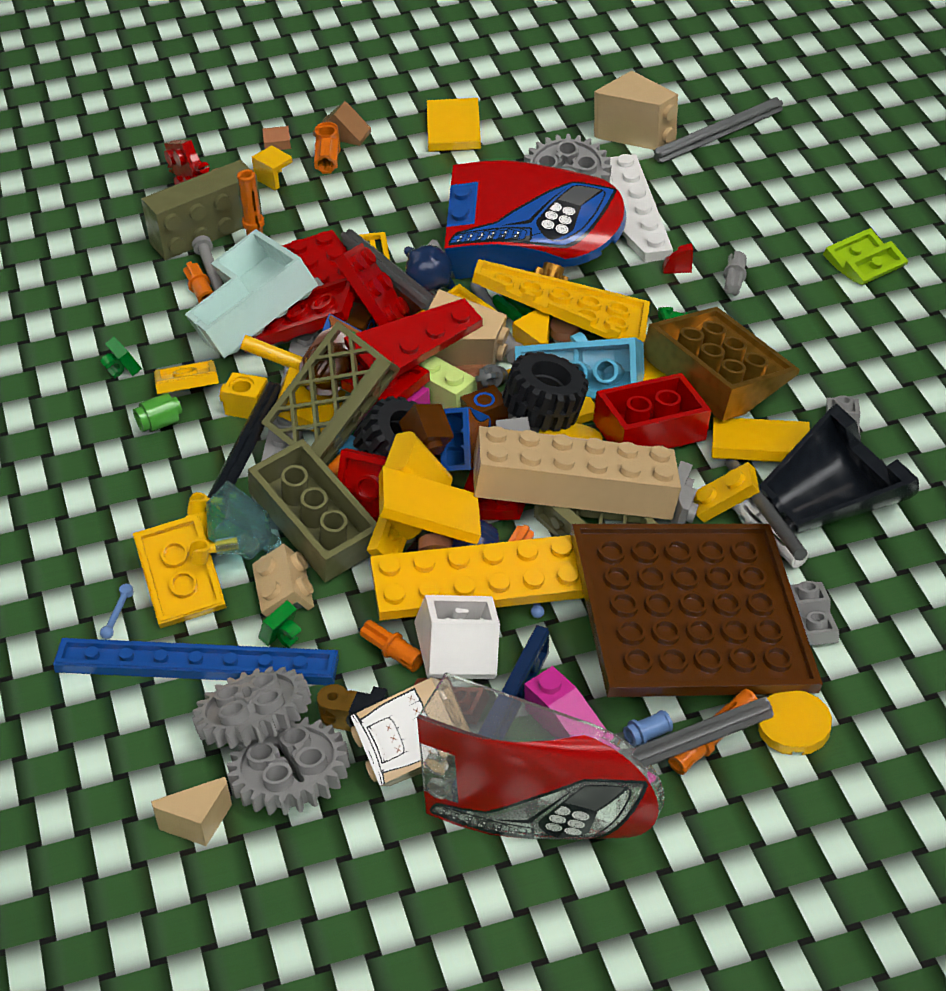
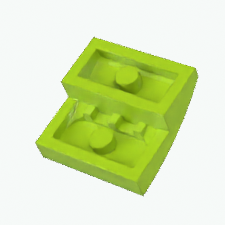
[823,228,909,285]

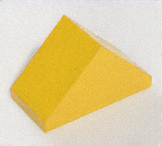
[512,309,550,346]

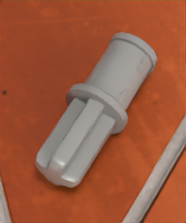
[723,251,747,296]

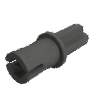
[475,364,508,387]

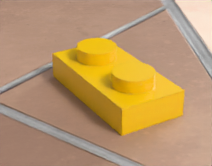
[694,462,760,523]

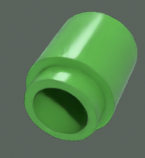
[133,393,182,432]

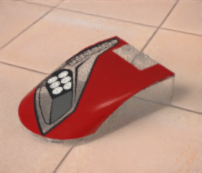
[417,673,665,840]

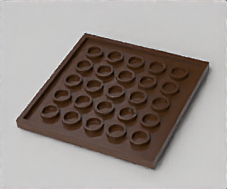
[570,524,823,697]

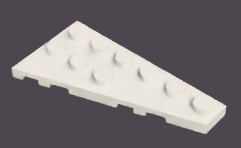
[610,154,673,262]

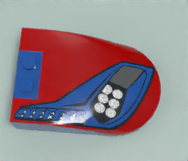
[444,160,627,279]

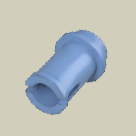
[623,710,673,748]

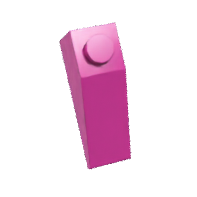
[524,666,622,753]

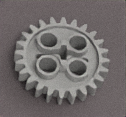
[524,134,612,183]
[192,666,312,749]
[227,717,350,815]

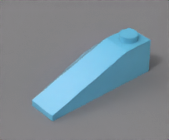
[515,337,645,399]

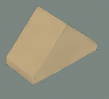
[151,777,232,846]

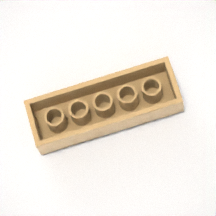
[473,426,681,520]

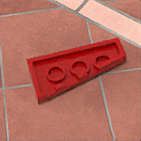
[344,298,483,379]

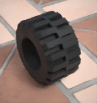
[502,352,589,431]
[353,396,438,458]

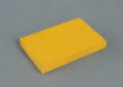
[427,98,481,152]
[712,417,810,462]
[379,466,481,545]
[133,513,227,629]

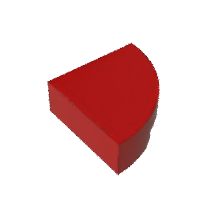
[662,243,693,274]

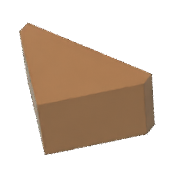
[313,101,371,146]

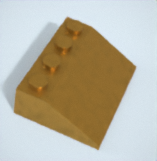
[644,306,800,421]

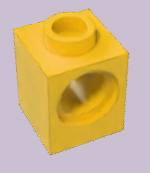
[219,372,268,419]

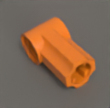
[314,122,341,174]

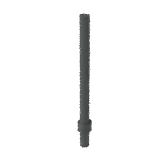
[725,459,807,561]

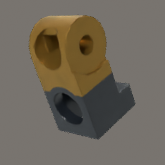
[317,684,389,732]

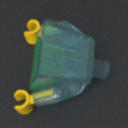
[187,480,282,566]

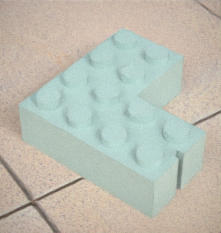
[185,229,318,358]

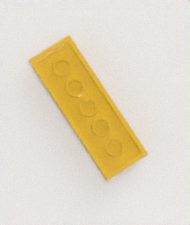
[370,535,584,621]

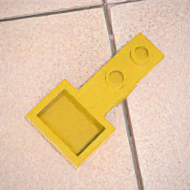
[366,431,453,556]

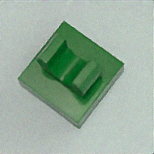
[100,336,142,378]
[258,600,302,648]

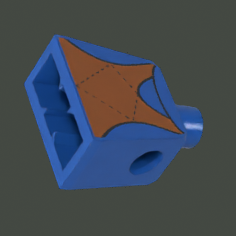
[441,407,491,471]

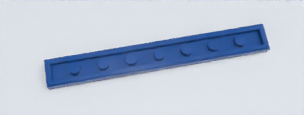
[53,638,339,685]

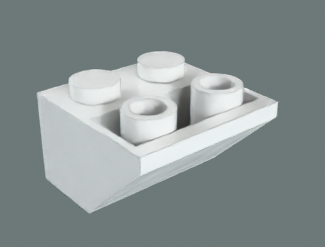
[414,595,500,679]

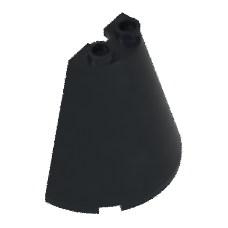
[759,404,919,535]

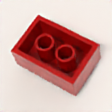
[593,373,711,449]

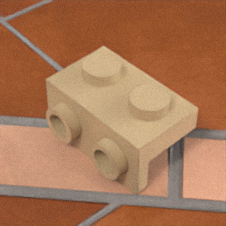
[252,543,314,617]

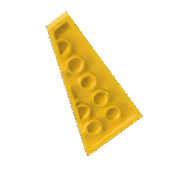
[472,259,650,342]

